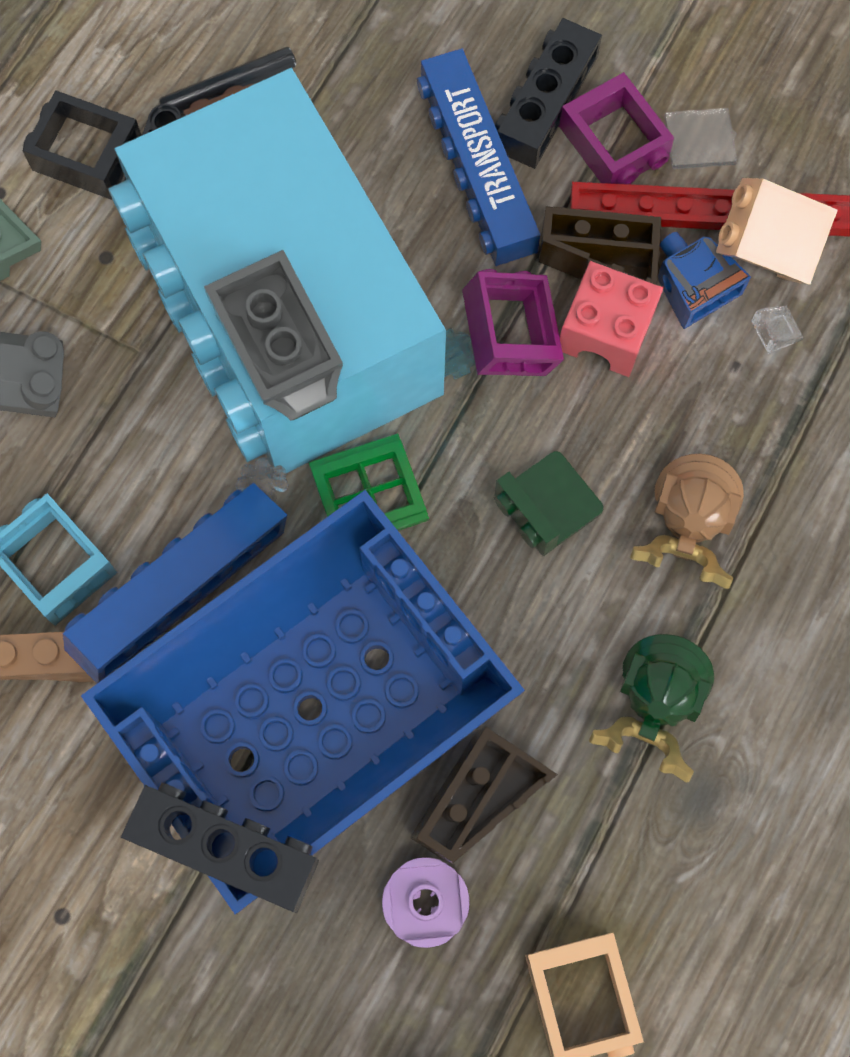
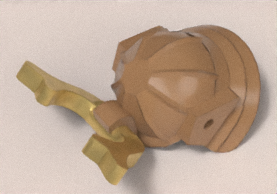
[630,454,744,589]

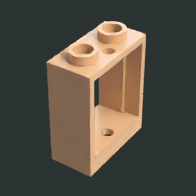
[525,933,644,1057]

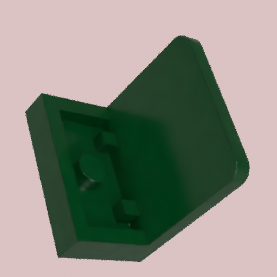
[494,451,604,556]

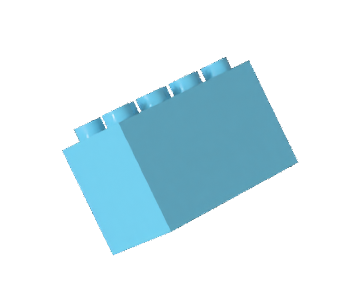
[108,67,446,477]

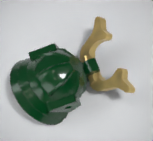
[589,634,714,782]

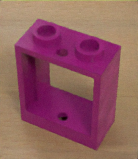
[559,72,675,184]
[462,269,564,376]

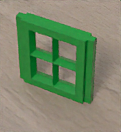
[309,433,429,531]

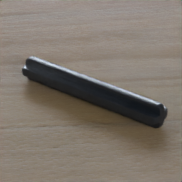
[159,47,296,114]

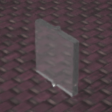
[664,108,737,169]

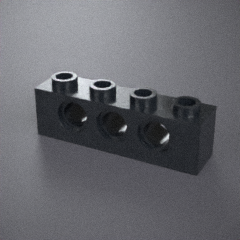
[495,18,602,169]
[120,782,319,913]

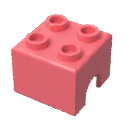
[560,261,664,377]

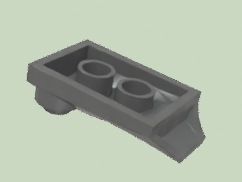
[204,250,343,421]
[0,331,64,418]

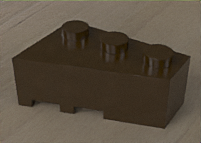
[539,206,661,285]
[410,727,558,863]

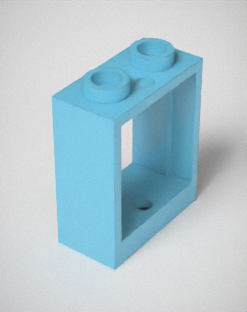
[0,493,118,626]

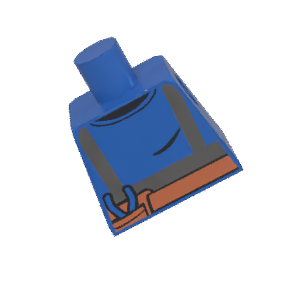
[658,232,751,329]

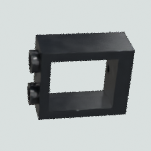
[22,90,142,200]

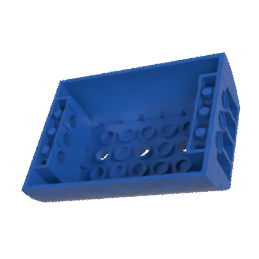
[81,490,525,914]

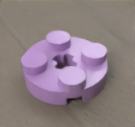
[382,858,469,948]

